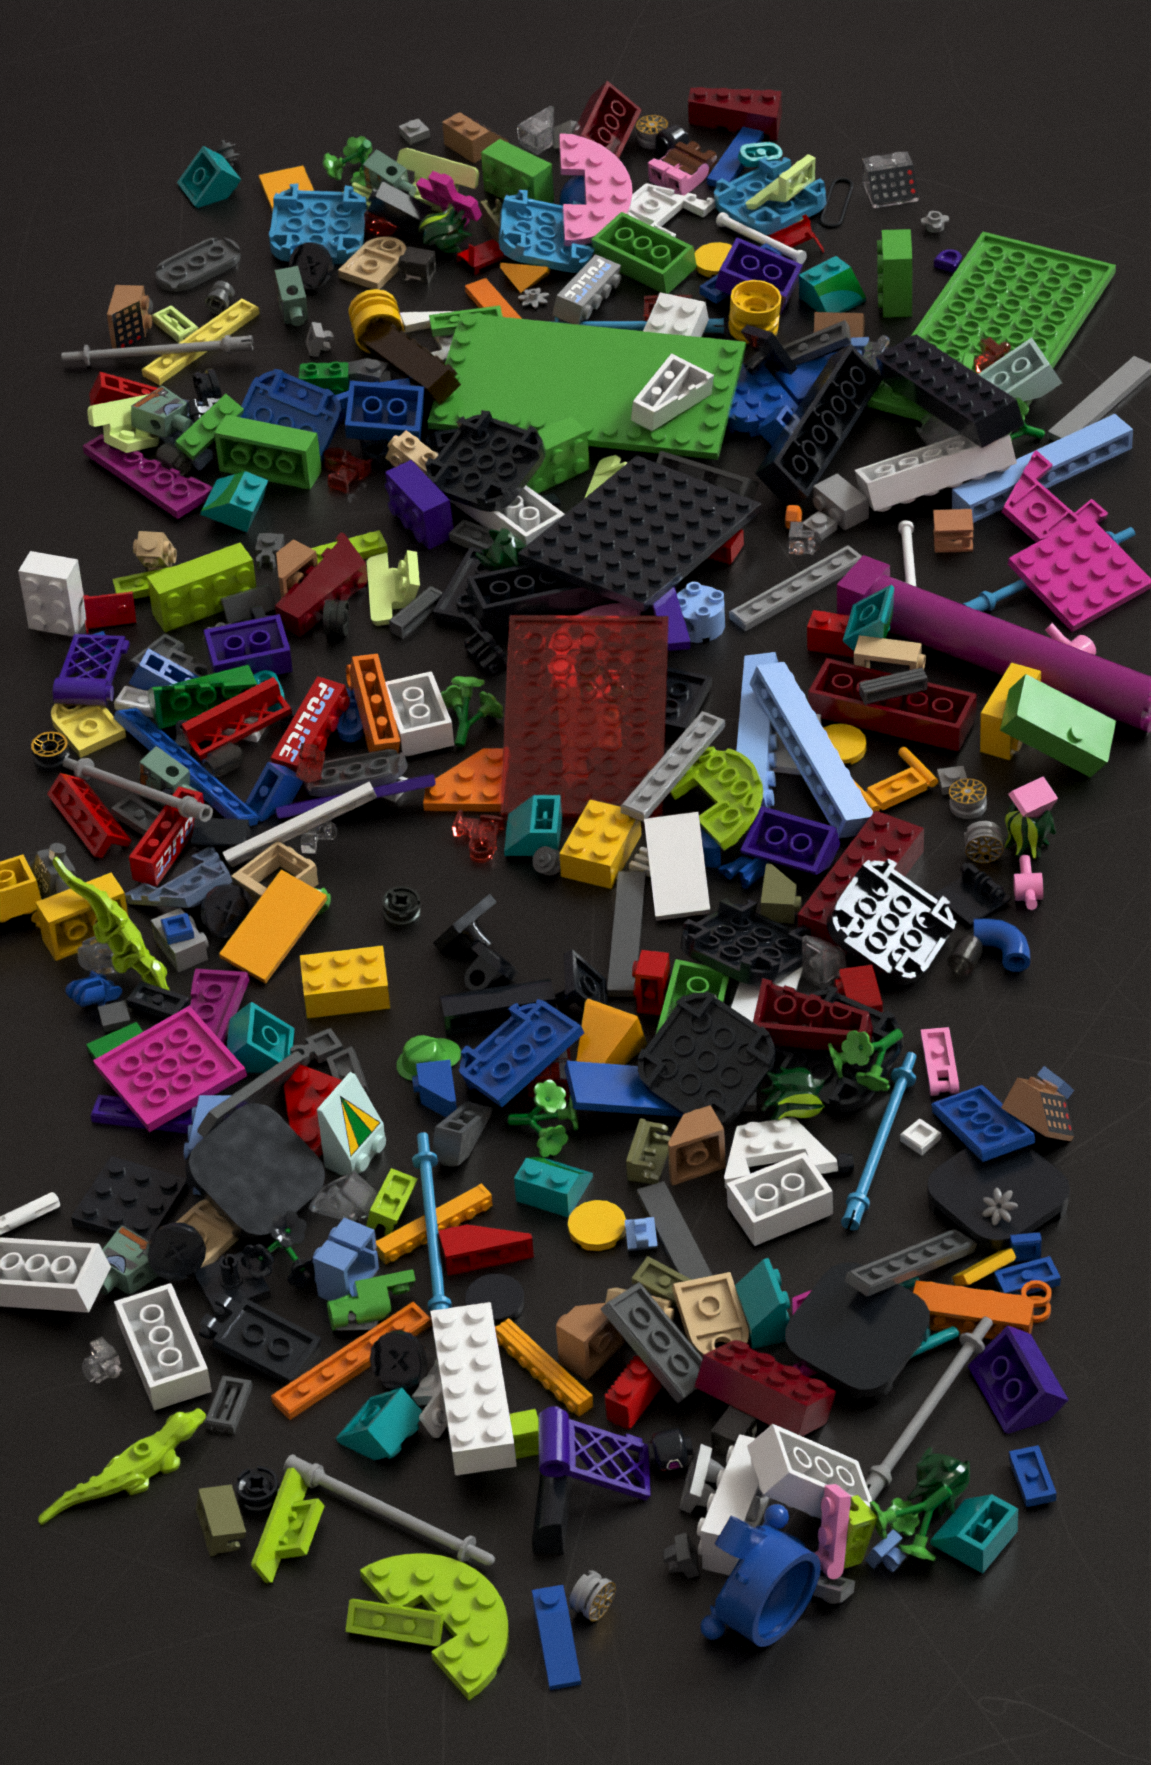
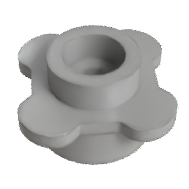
[921,211,949,233]

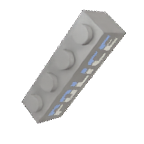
[552,254,621,325]

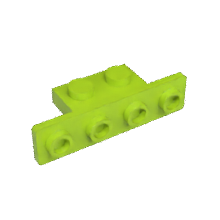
[251,1468,324,1583]

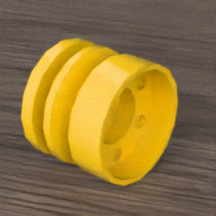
[728,280,781,344]
[348,289,404,353]

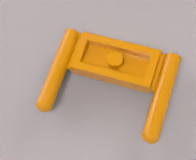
[853,747,938,813]

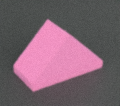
[1008,777,1058,819]

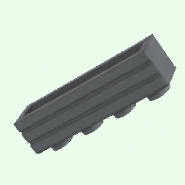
[389,586,443,639]
[859,668,928,705]

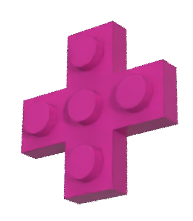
[416,171,482,228]

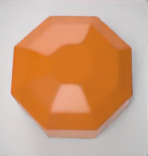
[785,505,802,530]

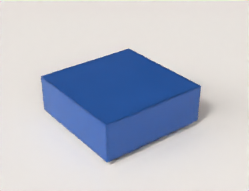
[160,913,195,945]
[1010,1232,1042,1262]

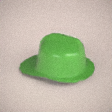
[397,1035,461,1081]

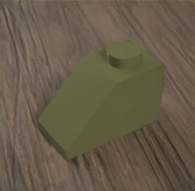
[760,864,801,924]

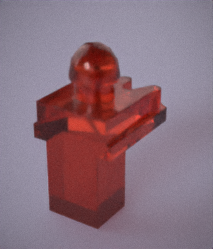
[973,337,1011,373]
[296,743,325,783]

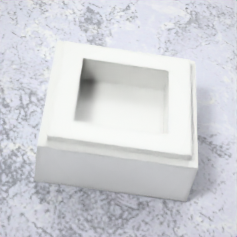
[900,1118,941,1155]

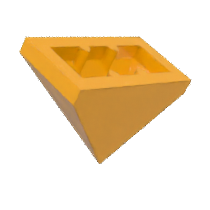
[500,263,551,293]

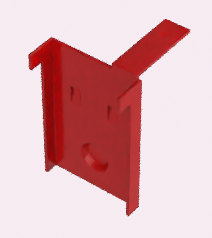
[768,214,824,253]
[457,239,507,275]
[83,591,137,634]

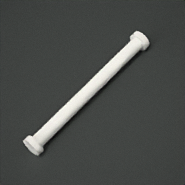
[716,212,807,264]
[898,520,916,586]

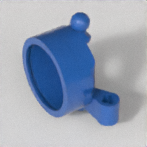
[700,1504,821,1647]

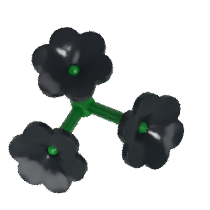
[241,1211,315,1289]

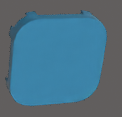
[714,157,826,235]
[269,184,367,264]
[498,190,595,273]

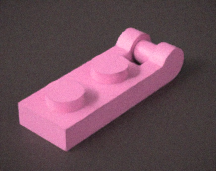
[921,1027,959,1096]
[815,1484,851,1579]

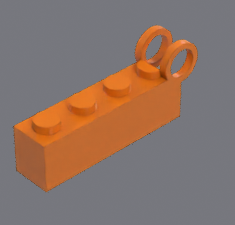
[346,653,401,753]
[913,1280,1052,1339]

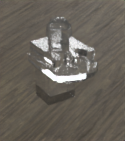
[863,335,890,371]
[789,522,821,556]
[301,821,337,854]
[82,1336,122,1384]

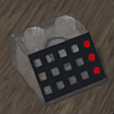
[862,151,919,208]

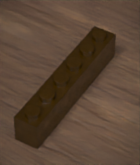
[359,318,461,405]

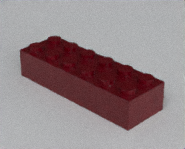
[808,658,977,752]
[798,811,924,955]

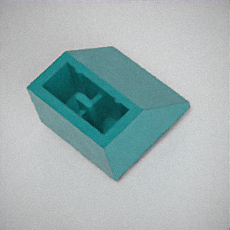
[504,795,562,856]
[735,1258,790,1349]
[930,1494,1018,1573]

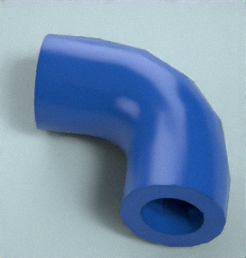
[974,919,1030,972]

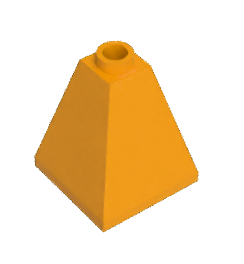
[576,999,647,1065]

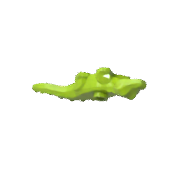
[53,857,170,991]
[38,1408,206,1525]

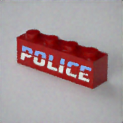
[270,676,350,778]
[129,786,204,887]

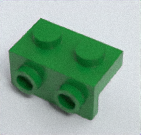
[299,362,349,395]

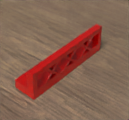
[182,677,292,761]
[47,773,132,858]

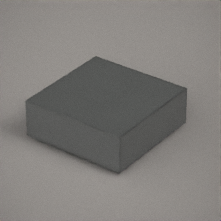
[98,1001,131,1033]

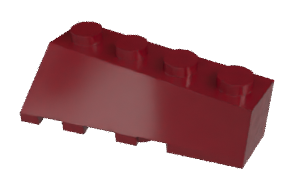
[275,532,368,637]
[753,978,873,1052]

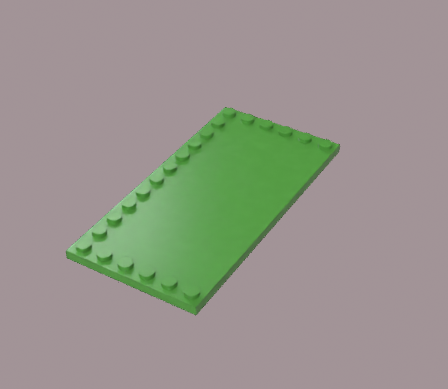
[868,232,1116,435]
[427,313,746,460]

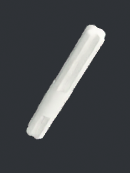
[0,1192,60,1235]

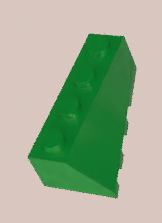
[148,665,257,729]

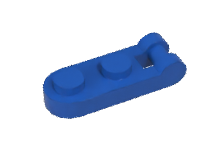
[337,688,364,743]

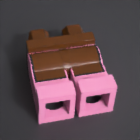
[648,141,717,196]

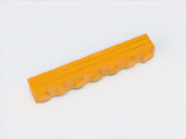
[375,1183,493,1264]
[495,1318,593,1417]

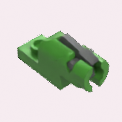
[327,1269,416,1332]

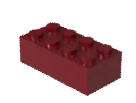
[572,81,642,159]
[694,1340,836,1436]

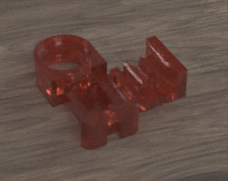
[324,447,372,493]
[452,810,504,863]

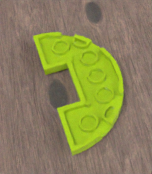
[648,747,763,851]
[360,1553,509,1700]

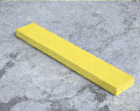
[142,299,260,385]

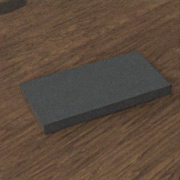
[601,1282,703,1403]

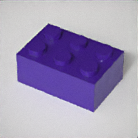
[715,238,803,316]
[385,460,454,550]

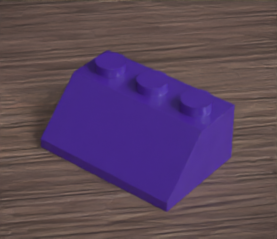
[204,614,293,675]
[740,806,840,875]
[968,1325,1069,1434]

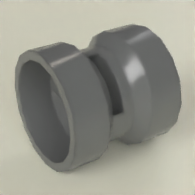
[205,281,235,314]

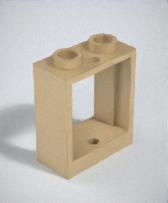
[854,635,926,670]
[231,841,318,906]

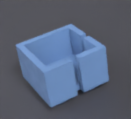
[312,1218,379,1301]

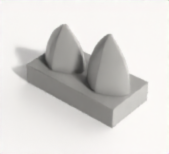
[679,1444,725,1513]

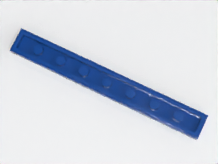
[114,708,259,826]

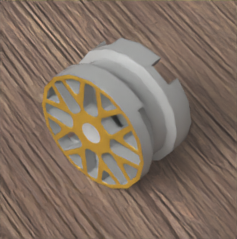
[636,115,668,149]
[949,779,987,819]
[964,821,1003,863]
[569,1570,616,1621]

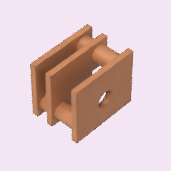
[933,509,973,553]

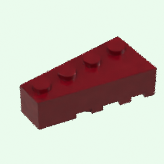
[688,87,782,140]

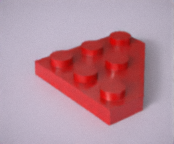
[284,1064,366,1158]

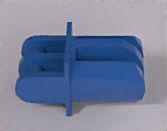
[65,971,122,1007]

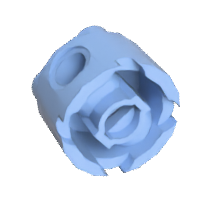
[677,582,725,643]

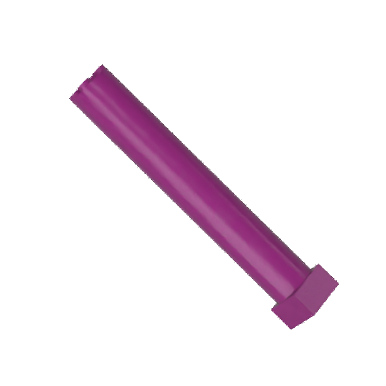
[837,555,1151,733]

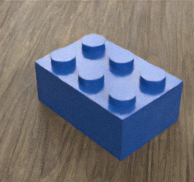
[345,381,424,442]

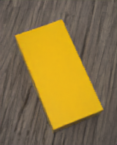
[952,1248,1016,1286]

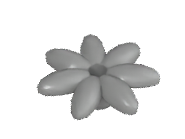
[518,288,549,309]
[982,1188,1018,1226]

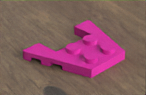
[1002,450,1108,543]

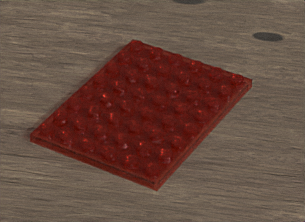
[501,615,669,818]

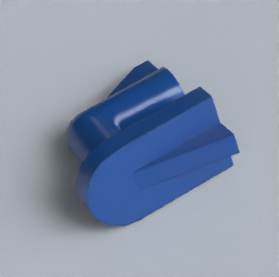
[718,856,768,889]

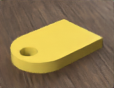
[51,704,126,758]

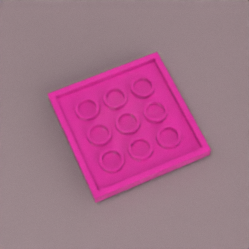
[1008,514,1151,632]
[93,1006,247,1132]

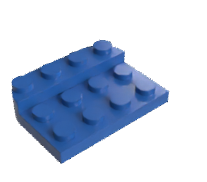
[726,363,798,437]
[240,369,345,463]
[459,999,584,1107]

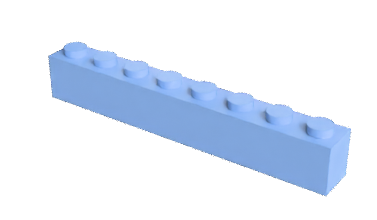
[952,414,1133,523]
[736,652,780,810]
[749,662,873,838]

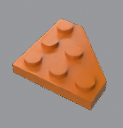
[423,748,510,812]

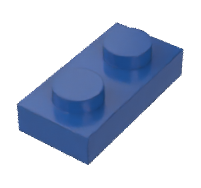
[994,1256,1061,1295]
[1009,1445,1057,1507]

